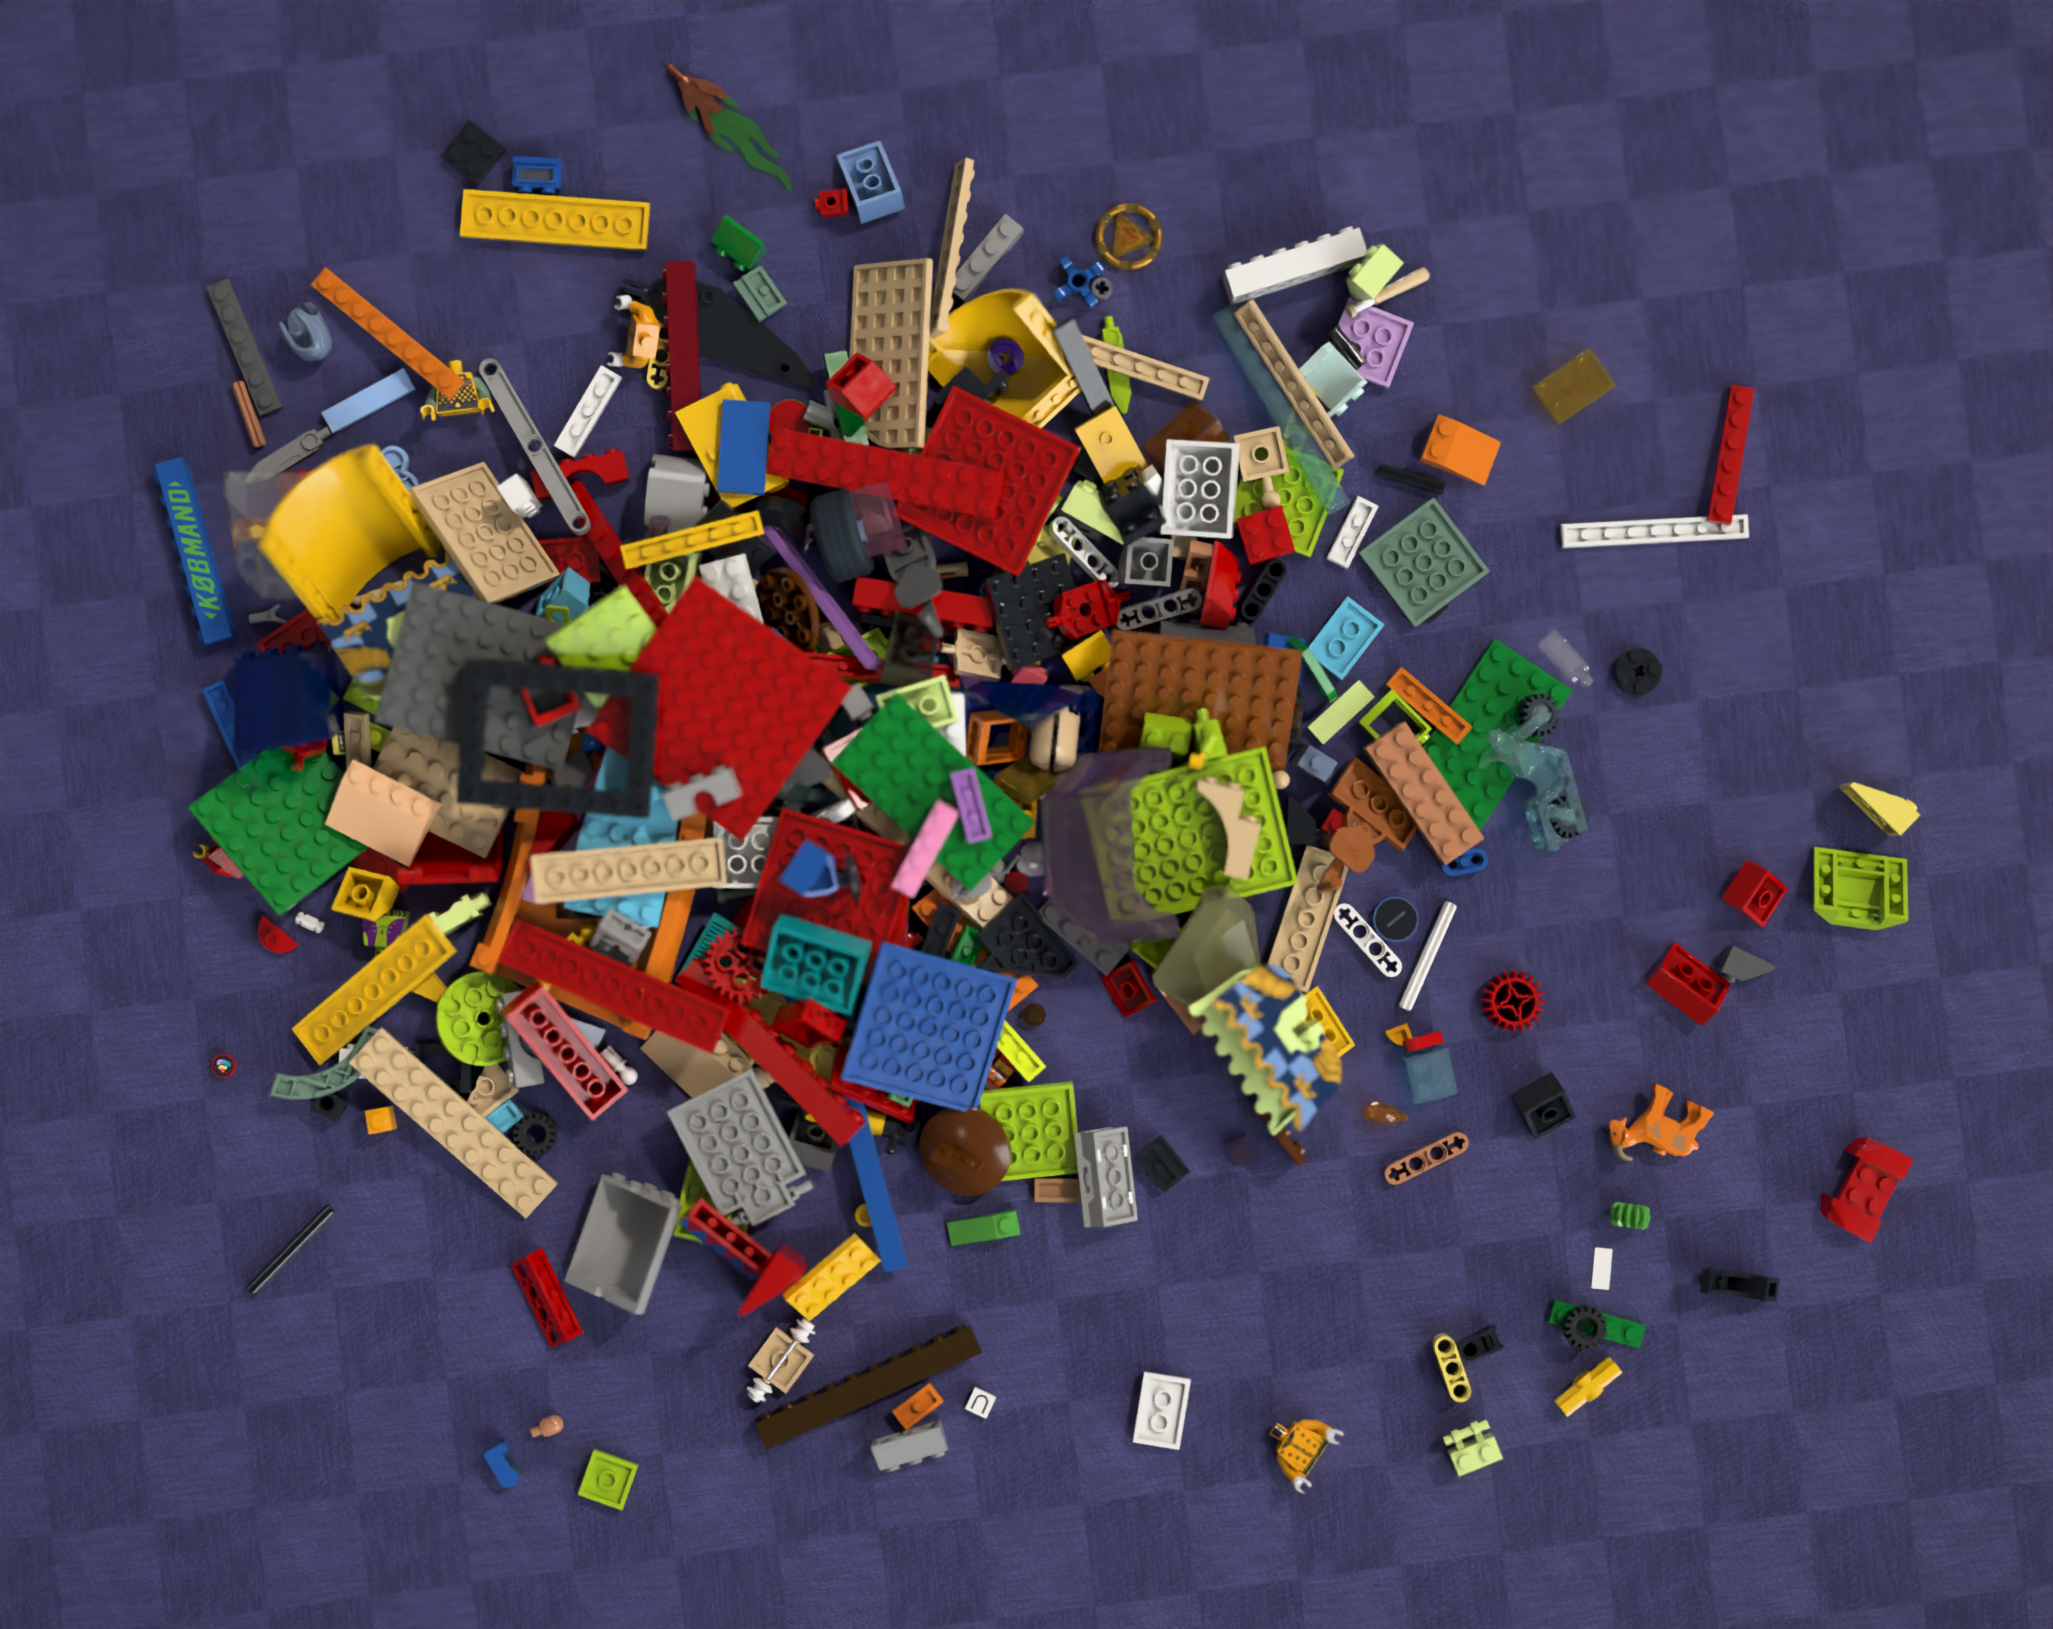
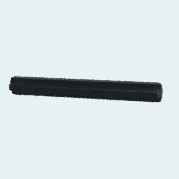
[246,1204,336,1295]

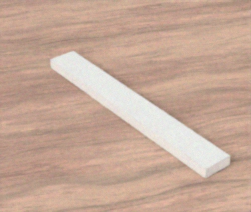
[1560,514,1749,548]

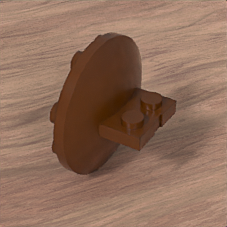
[755,567,832,652]
[919,1106,1011,1196]

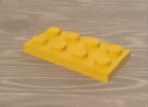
[782,1233,881,1321]

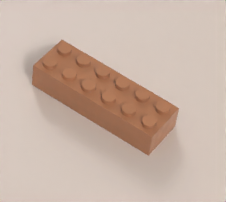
[1362,722,1484,865]

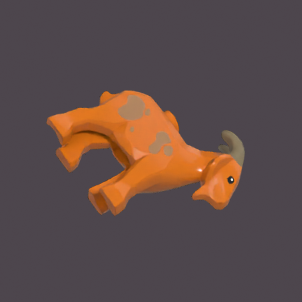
[1608,1083,1714,1161]

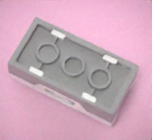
[1074,1127,1138,1227]

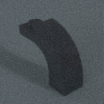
[742,496,818,550]
[1699,1268,1780,1302]

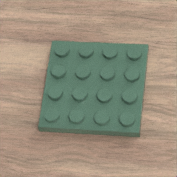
[1358,497,1490,628]

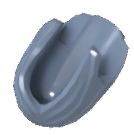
[278,302,332,361]

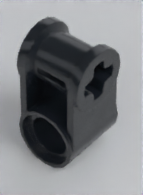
[1456,1325,1504,1361]

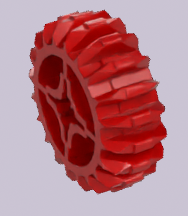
[1481,969,1545,1033]

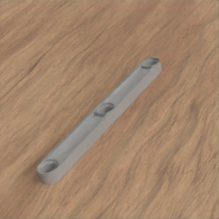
[479,358,591,535]

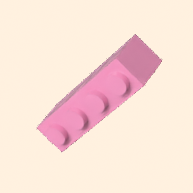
[892,799,959,897]

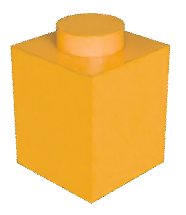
[365,1105,397,1134]

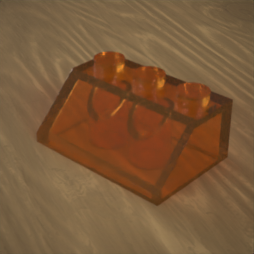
[1142,400,1230,472]

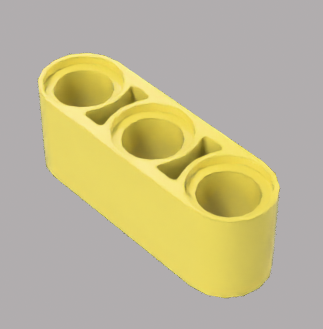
[1432,1333,1471,1402]

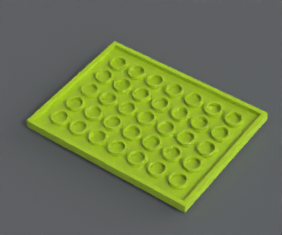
[1080,746,1298,929]

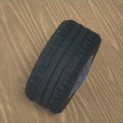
[811,489,874,583]

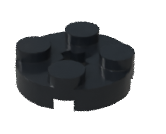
[1614,648,1662,695]

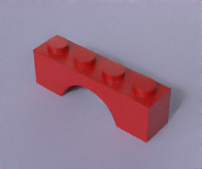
[531,448,631,501]

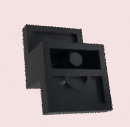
[932,366,1009,411]
[1100,465,1167,547]

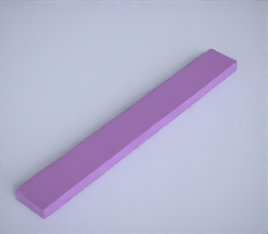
[763,525,882,671]

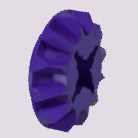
[987,338,1024,376]

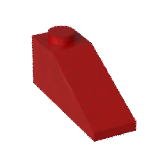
[525,810,581,877]

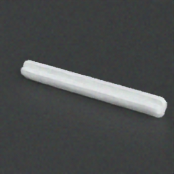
[1399,902,1456,1011]

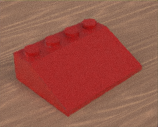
[738,1243,808,1316]

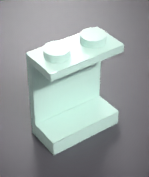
[1299,342,1367,417]

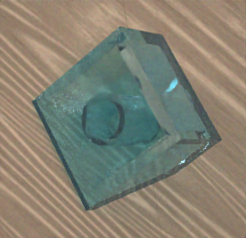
[1402,1047,1458,1104]

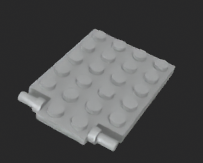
[667,1068,814,1227]

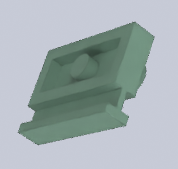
[732,265,787,323]

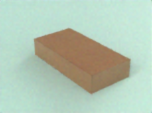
[1034,1178,1081,1203]

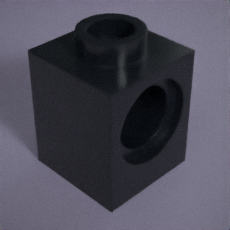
[310,1092,351,1122]

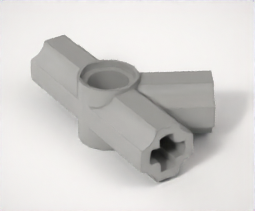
[802,389,842,440]

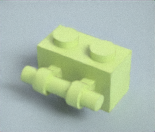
[1443,1420,1503,1476]

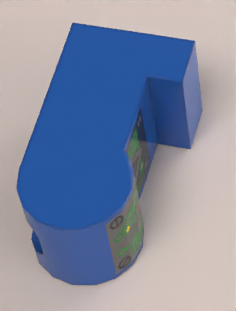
[483,1439,521,1488]

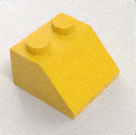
[1061,630,1111,683]
[331,867,400,921]

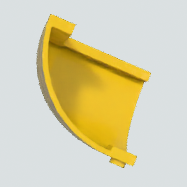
[928,289,1080,428]

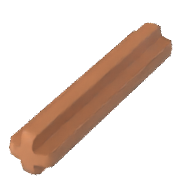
[232,381,266,448]

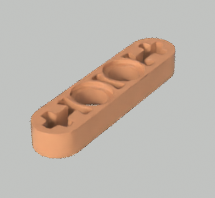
[1384,1132,1469,1185]

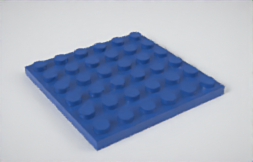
[840,941,1017,1112]

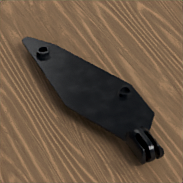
[617,278,816,388]

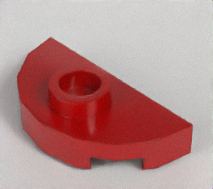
[258,915,300,953]

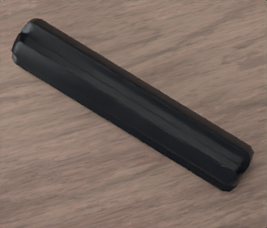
[1377,464,1446,495]

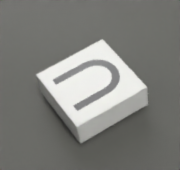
[965,1386,996,1419]

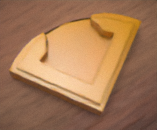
[1384,1023,1412,1046]

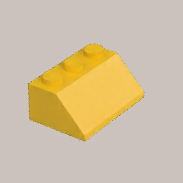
[1296,986,1355,1057]

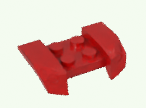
[1820,1137,1914,1243]

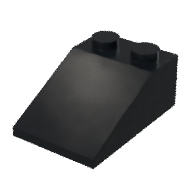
[692,499,776,576]

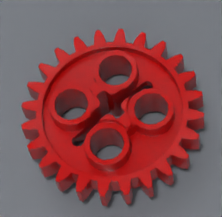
[703,927,768,1004]

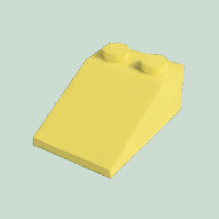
[1839,782,1920,836]

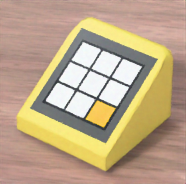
[331,731,346,756]

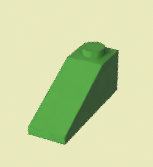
[947,1209,1020,1246]

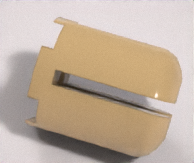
[1030,704,1080,772]

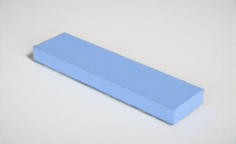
[321,368,416,434]

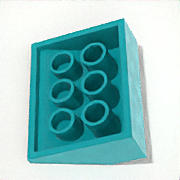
[760,914,872,1015]

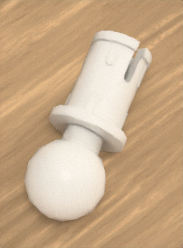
[600,1045,638,1085]

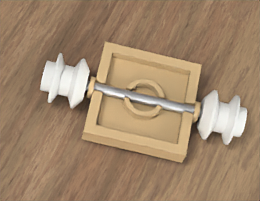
[747,1318,816,1403]

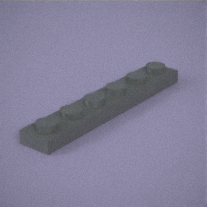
[206,278,283,417]

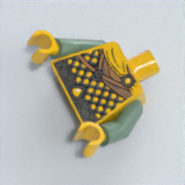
[420,360,495,421]

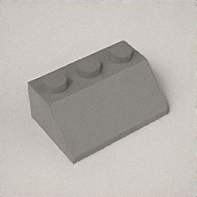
[871,1420,948,1472]

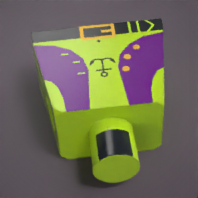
[362,910,410,957]

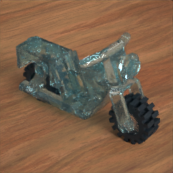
[1478,694,1589,852]

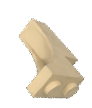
[1195,775,1261,880]

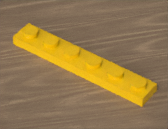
[620,511,764,569]

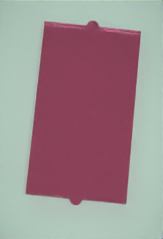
[850,482,907,556]

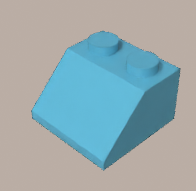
[536,567,590,622]

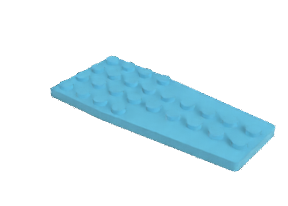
[564,746,678,927]

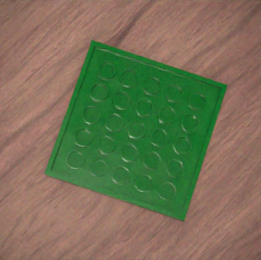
[188,723,370,917]

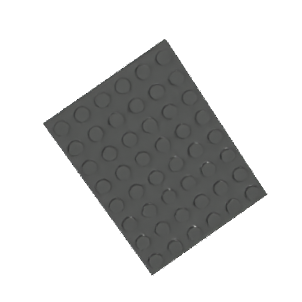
[375,582,583,771]

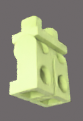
[429,892,493,936]

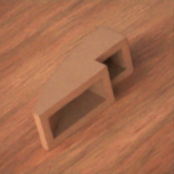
[1175,540,1214,615]

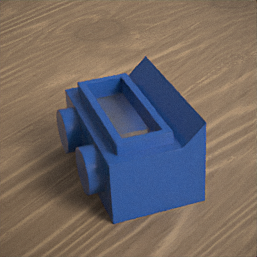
[512,156,563,195]

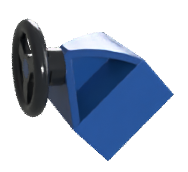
[780,840,862,900]

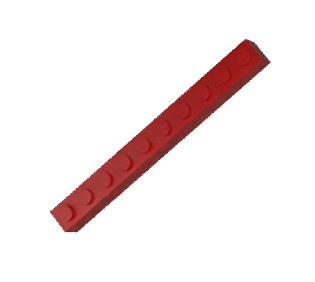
[675,957,866,1147]

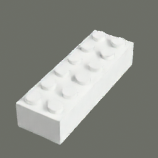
[1222,226,1367,305]

